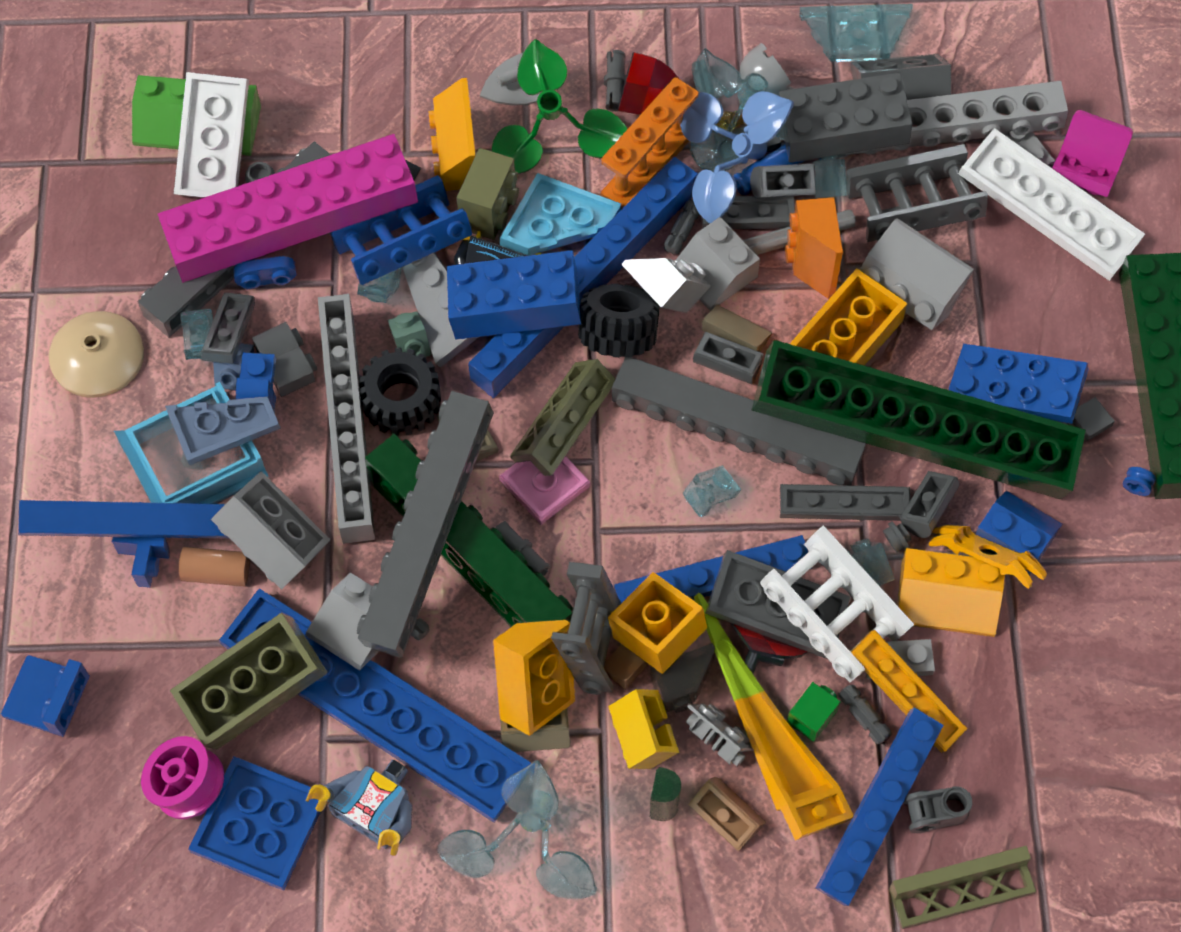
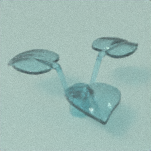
[689,48,784,172]
[437,760,598,899]

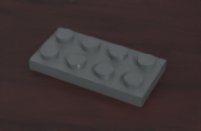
[705,550,851,660]

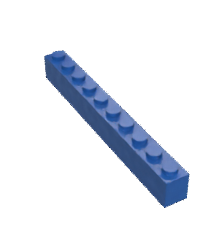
[468,156,698,398]

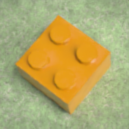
[608,572,707,674]

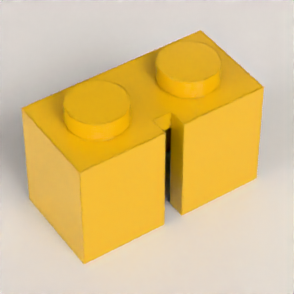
[608,689,679,769]

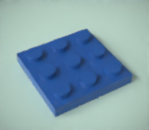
[188,756,321,891]

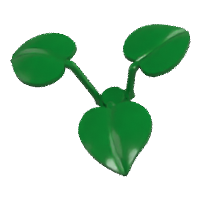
[492,39,627,174]

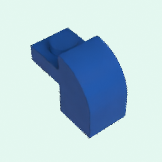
[236,352,276,413]
[112,537,170,588]

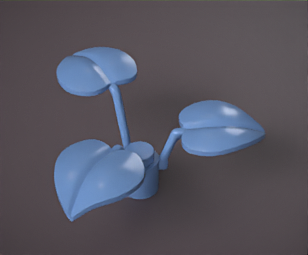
[680,91,794,223]

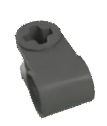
[903,786,973,833]

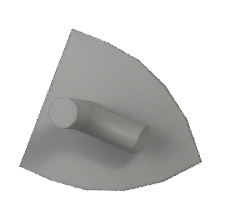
[480,52,540,106]

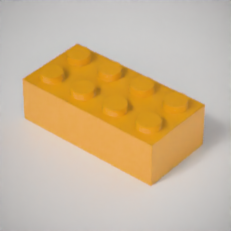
[790,268,907,365]

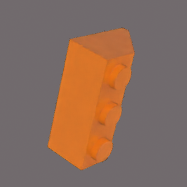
[785,197,843,299]

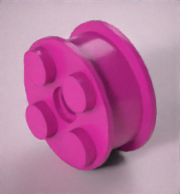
[141,736,224,819]

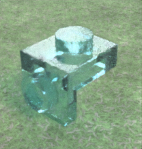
[357,267,402,303]
[180,309,214,360]
[683,465,741,517]

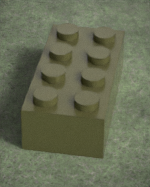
[170,612,328,750]

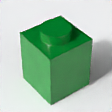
[787,682,840,742]

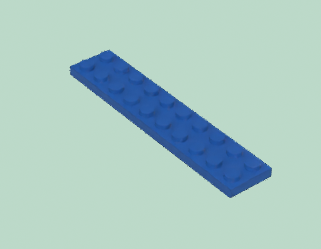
[219,588,533,823]

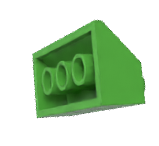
[132,75,261,156]

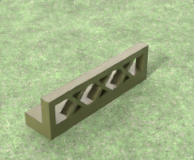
[510,359,616,476]
[889,845,1036,929]

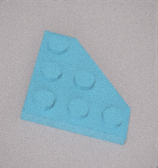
[500,173,621,256]

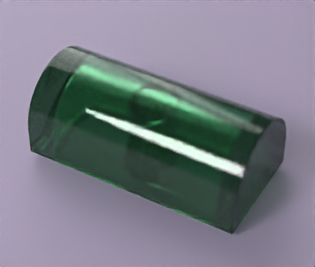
[649,767,681,821]

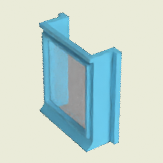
[114,382,269,504]

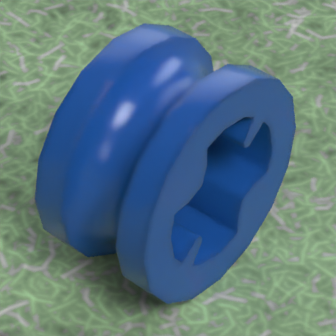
[1122,467,1156,496]

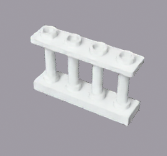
[760,525,914,682]

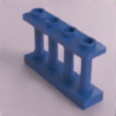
[330,175,472,285]

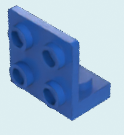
[1,655,90,737]

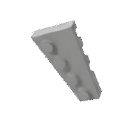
[402,252,479,368]

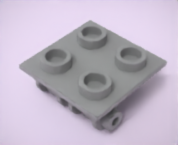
[686,703,753,767]

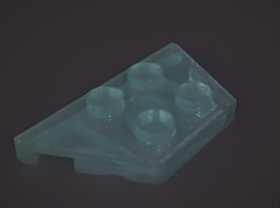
[799,4,913,62]

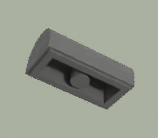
[750,164,816,198]
[693,332,764,385]
[900,471,959,538]

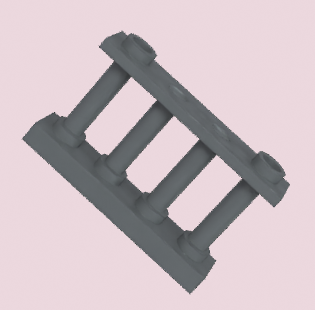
[846,144,988,242]
[551,562,621,695]

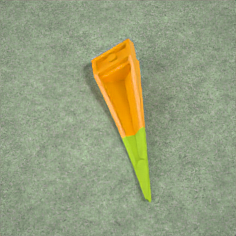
[694,593,854,841]

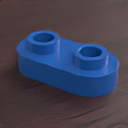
[233,256,296,289]

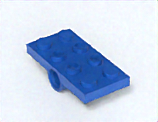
[948,343,1089,424]

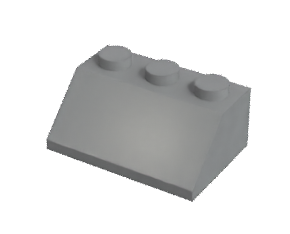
[860,218,974,330]
[211,471,330,590]

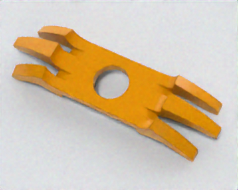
[928,525,1047,589]

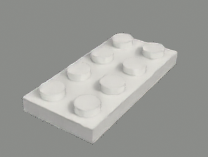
[174,72,249,198]

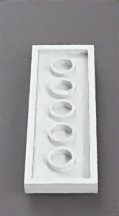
[958,128,1145,281]

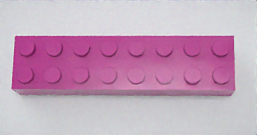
[157,134,418,283]

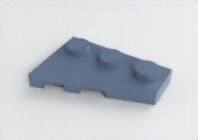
[165,396,281,466]

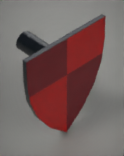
[617,52,679,114]
[730,623,807,674]

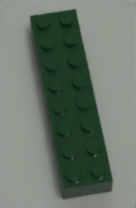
[1119,253,1181,500]
[365,434,573,627]

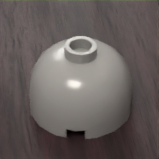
[739,43,794,99]

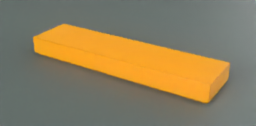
[851,629,967,753]

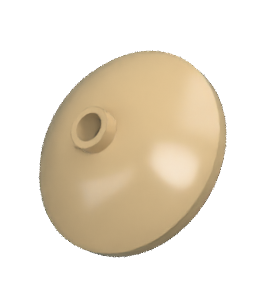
[49,311,144,398]

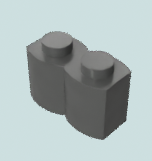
[252,322,317,397]

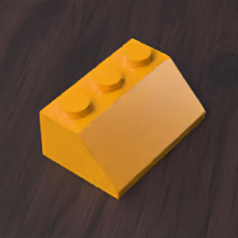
[428,78,475,191]
[897,548,1005,637]
[493,620,575,736]

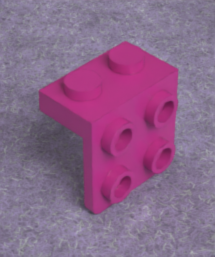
[1052,110,1133,197]

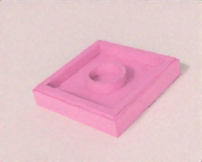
[499,456,590,525]

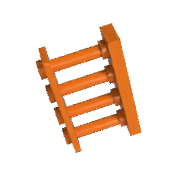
[600,78,699,210]

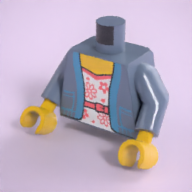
[306,760,412,856]

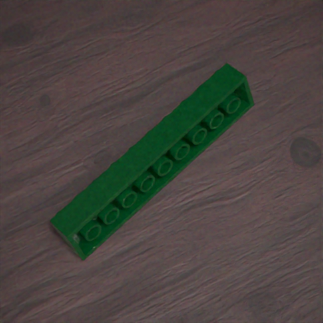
[751,340,1086,499]

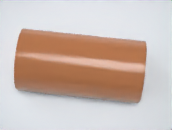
[179,547,251,587]

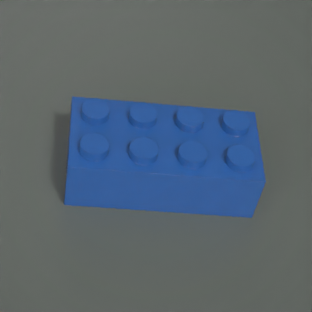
[447,250,581,340]

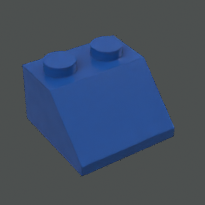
[976,490,1063,575]

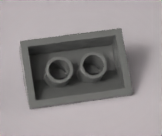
[850,54,951,100]

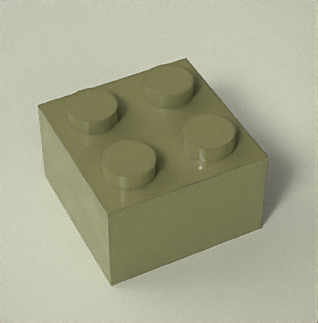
[457,148,519,240]

